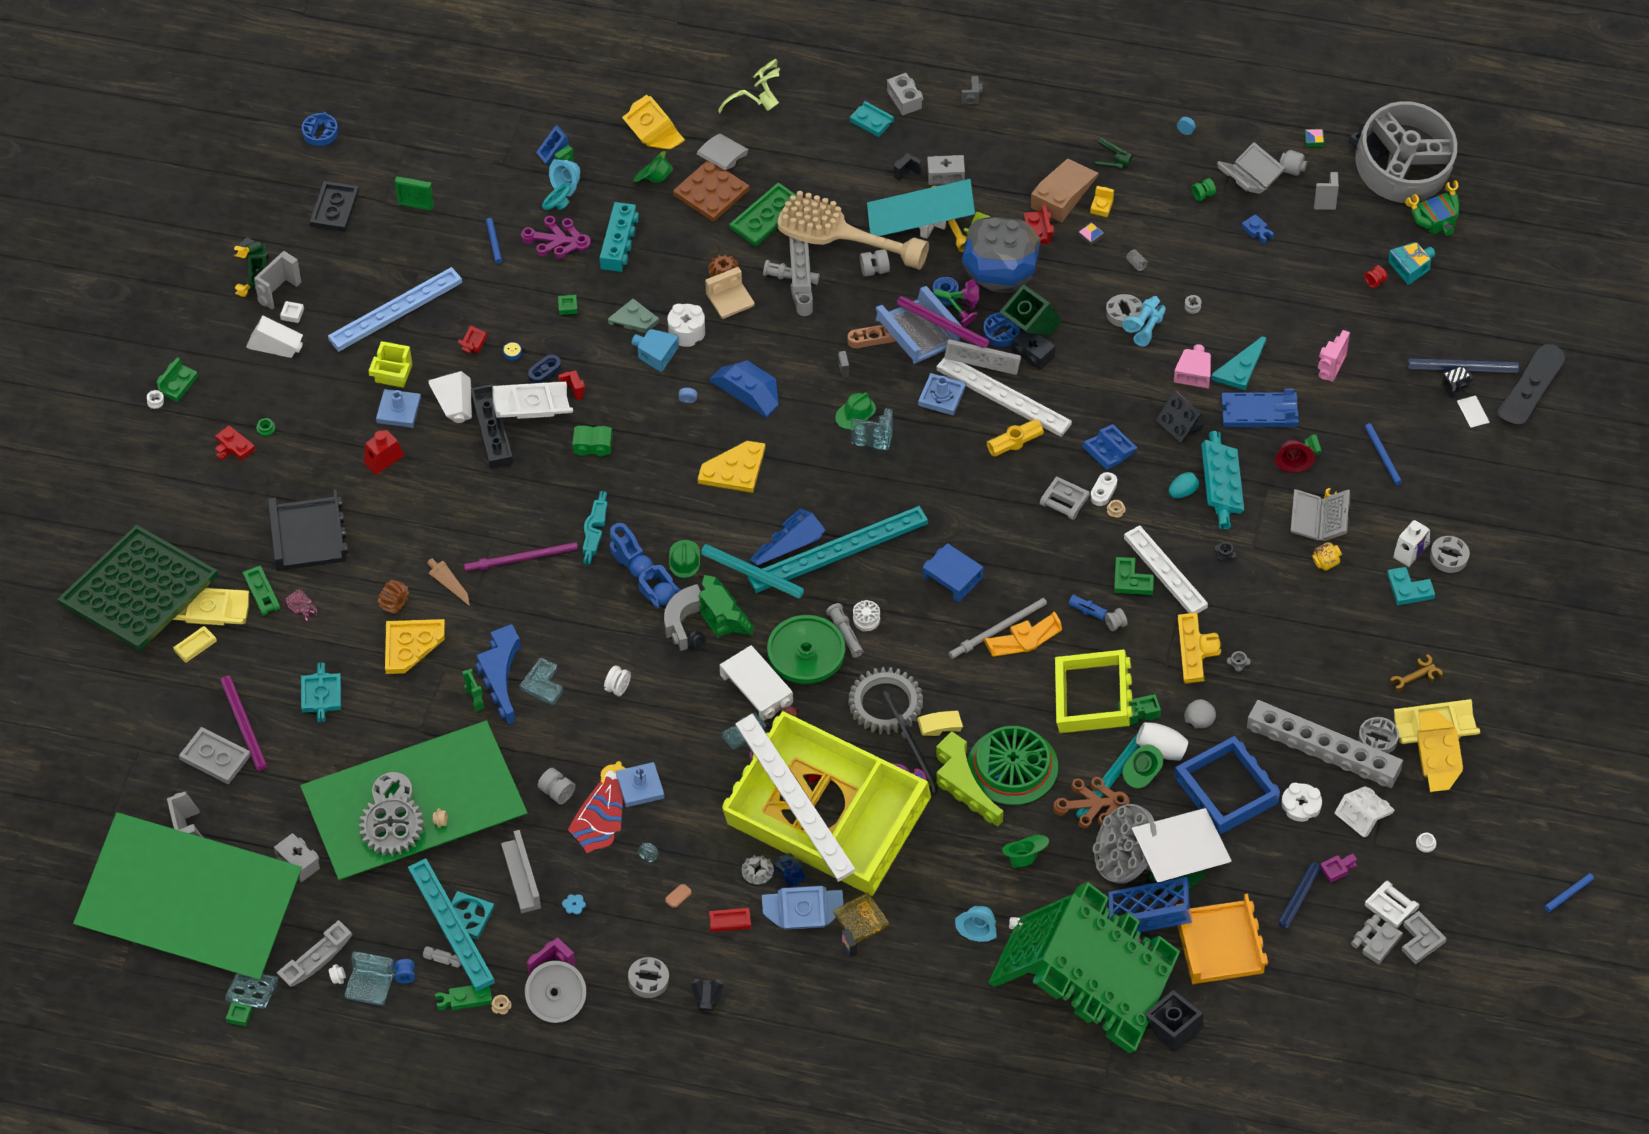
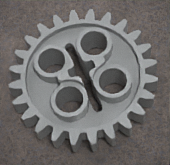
[359,793,424,857]

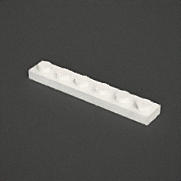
[1124,525,1208,613]

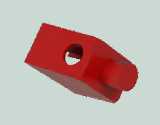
[364,430,404,475]

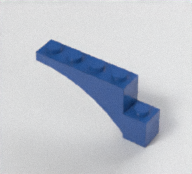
[475,624,521,725]

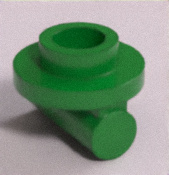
[1304,434,1322,454]

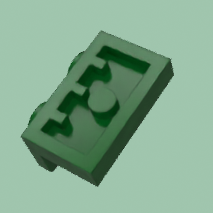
[157,357,198,402]

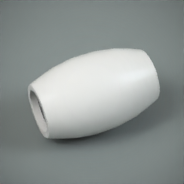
[1136,722,1188,761]

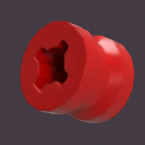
[1364,265,1387,288]

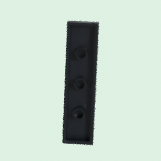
[471,384,513,468]

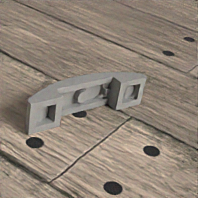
[277,920,352,987]

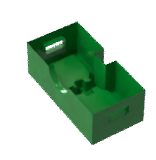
[1117,694,1161,724]

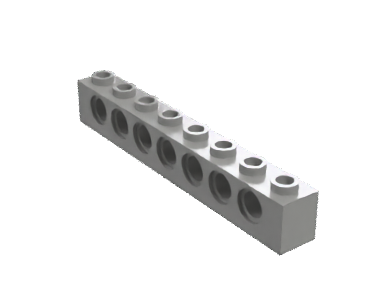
[1247,700,1403,788]

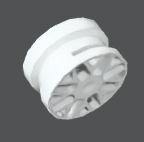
[853,600,880,631]
[604,665,631,696]

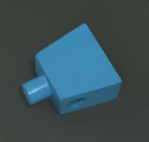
[632,329,679,372]

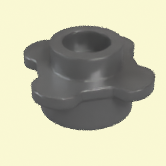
[1227,651,1250,672]

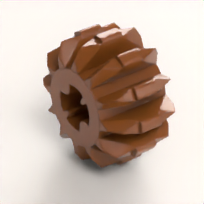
[708,253,738,278]
[378,580,409,614]

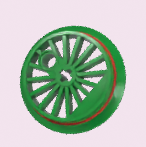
[968,726,1058,805]

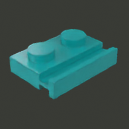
[850,101,894,137]

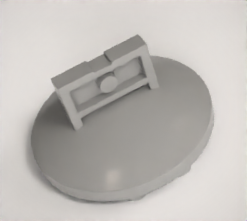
[1093,804,1157,884]

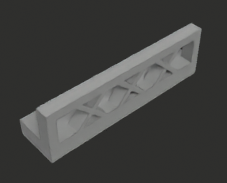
[944,339,1021,375]
[501,830,541,913]

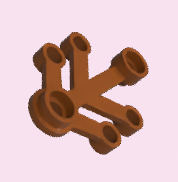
[1053,777,1129,828]

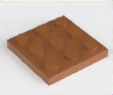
[673,160,749,222]

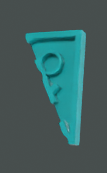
[1211,337,1266,390]

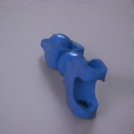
[610,523,681,609]

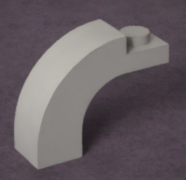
[664,584,701,651]

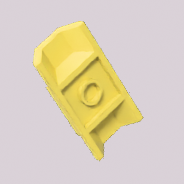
[173,588,249,625]
[1394,699,1480,744]

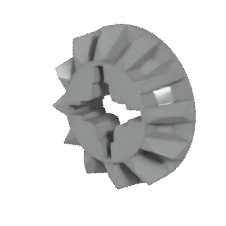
[742,855,774,884]

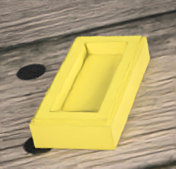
[173,626,217,663]

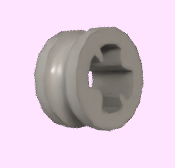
[1184,295,1201,314]

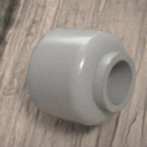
[1280,150,1307,176]

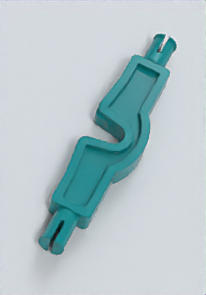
[583,491,607,565]

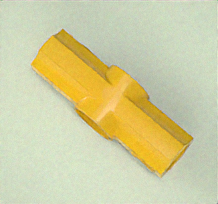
[987,419,1044,456]

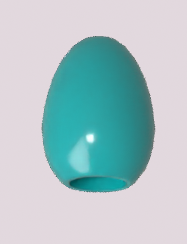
[1169,472,1199,498]

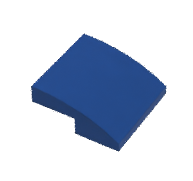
[1082,424,1137,470]

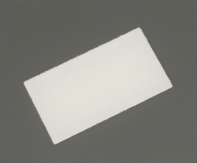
[1132,808,1231,882]

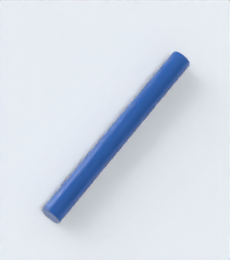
[1365,423,1402,485]

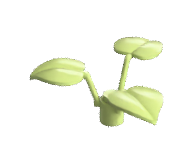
[718,59,780,113]

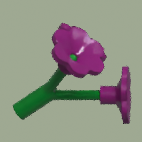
[934,280,979,327]

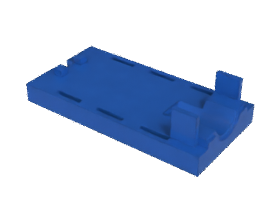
[1221,389,1299,427]

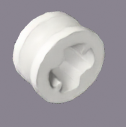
[147,390,164,409]

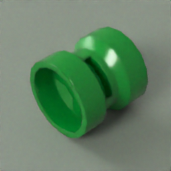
[1191,178,1216,201]

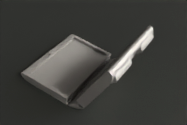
[1217,143,1285,194]
[1291,489,1350,541]

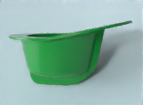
[633,151,673,183]
[835,393,876,430]
[669,540,700,578]
[1122,745,1163,788]
[1002,835,1049,868]

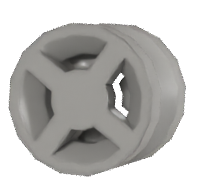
[1105,608,1127,631]

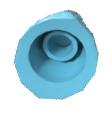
[549,160,581,196]
[955,906,997,942]

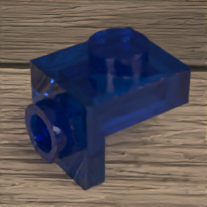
[773,853,805,887]

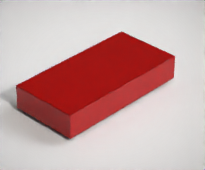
[709,908,751,932]

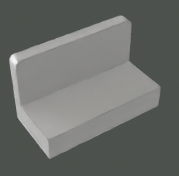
[1314,172,1339,210]

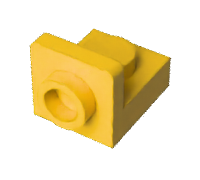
[1090,186,1114,217]

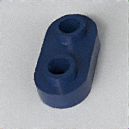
[528,355,561,384]

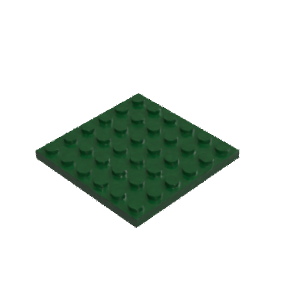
[57,525,219,651]

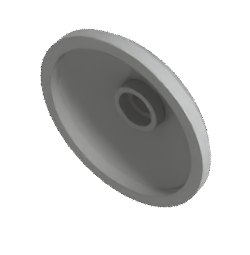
[525,961,586,1023]

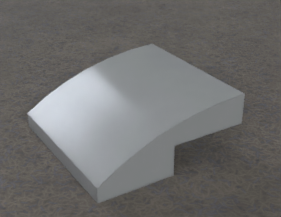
[697,134,748,170]

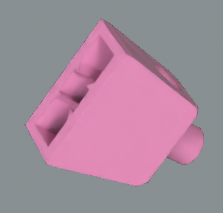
[1174,345,1211,388]

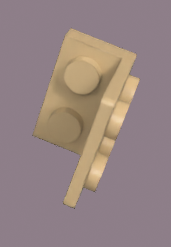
[705,267,754,319]

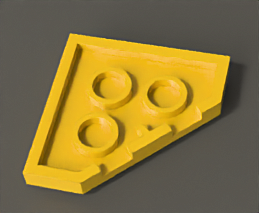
[698,441,766,493]
[385,619,445,674]

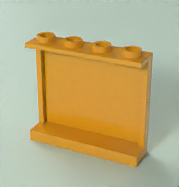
[1176,894,1268,984]

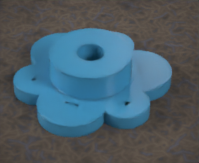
[562,894,586,915]

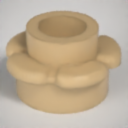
[1107,500,1126,518]
[433,808,448,828]
[491,995,512,1015]

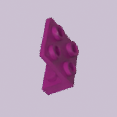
[527,937,576,975]

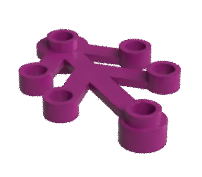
[521,216,591,259]

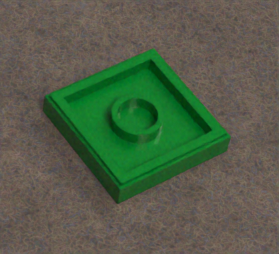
[395,176,434,211]

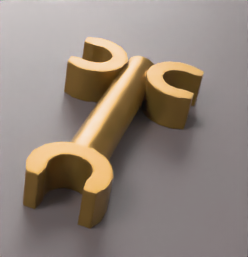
[1390,654,1443,693]

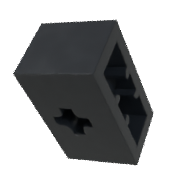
[1012,330,1055,370]

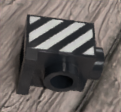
[1442,366,1473,398]

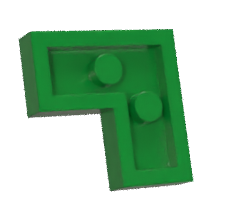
[1114,557,1154,595]

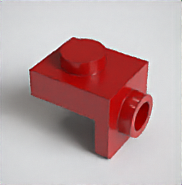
[457,326,488,354]
[558,370,585,400]

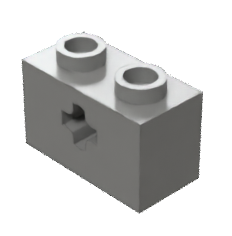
[927,155,965,185]
[274,833,320,882]

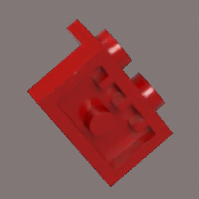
[1024,204,1054,244]

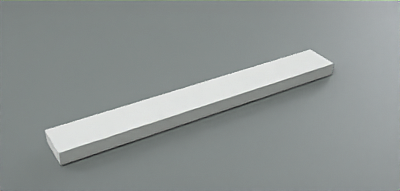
[937,357,1072,437]

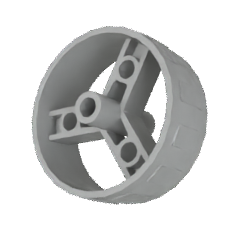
[1356,101,1457,203]

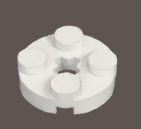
[1281,783,1322,822]

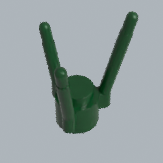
[1095,137,1133,169]

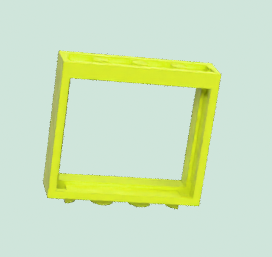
[1055,650,1133,733]

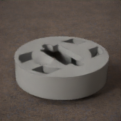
[1106,294,1142,327]
[1430,536,1470,573]
[1358,717,1399,754]
[372,772,413,802]
[628,957,669,998]

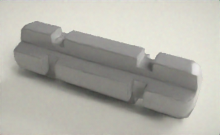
[423,946,461,967]

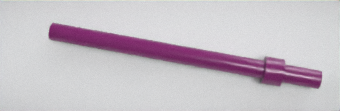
[464,542,578,571]

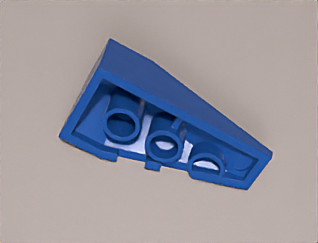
[750,508,825,565]

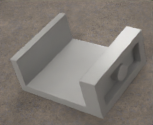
[254,251,301,309]
[167,791,204,838]

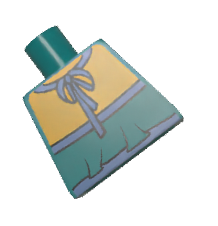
[1388,242,1435,285]

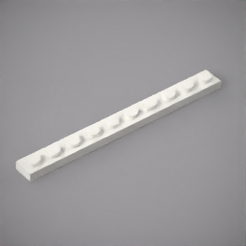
[736,714,856,882]

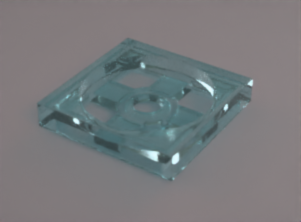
[225,973,278,1009]

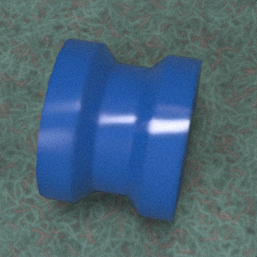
[394,959,415,983]

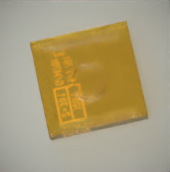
[833,892,889,943]

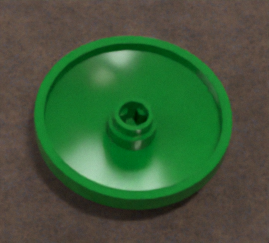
[767,615,845,684]

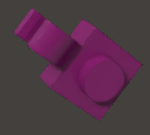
[1320,854,1357,883]

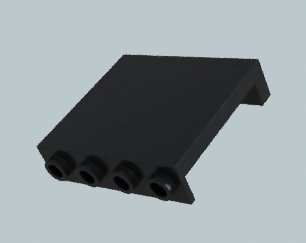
[268,489,348,571]

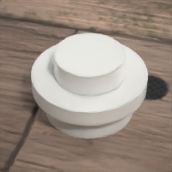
[1416,833,1436,852]
[329,964,346,984]

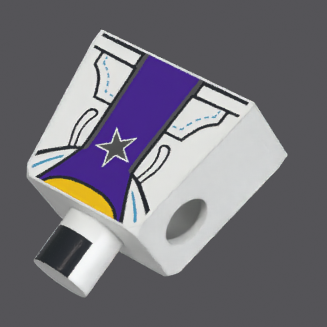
[1393,520,1430,567]

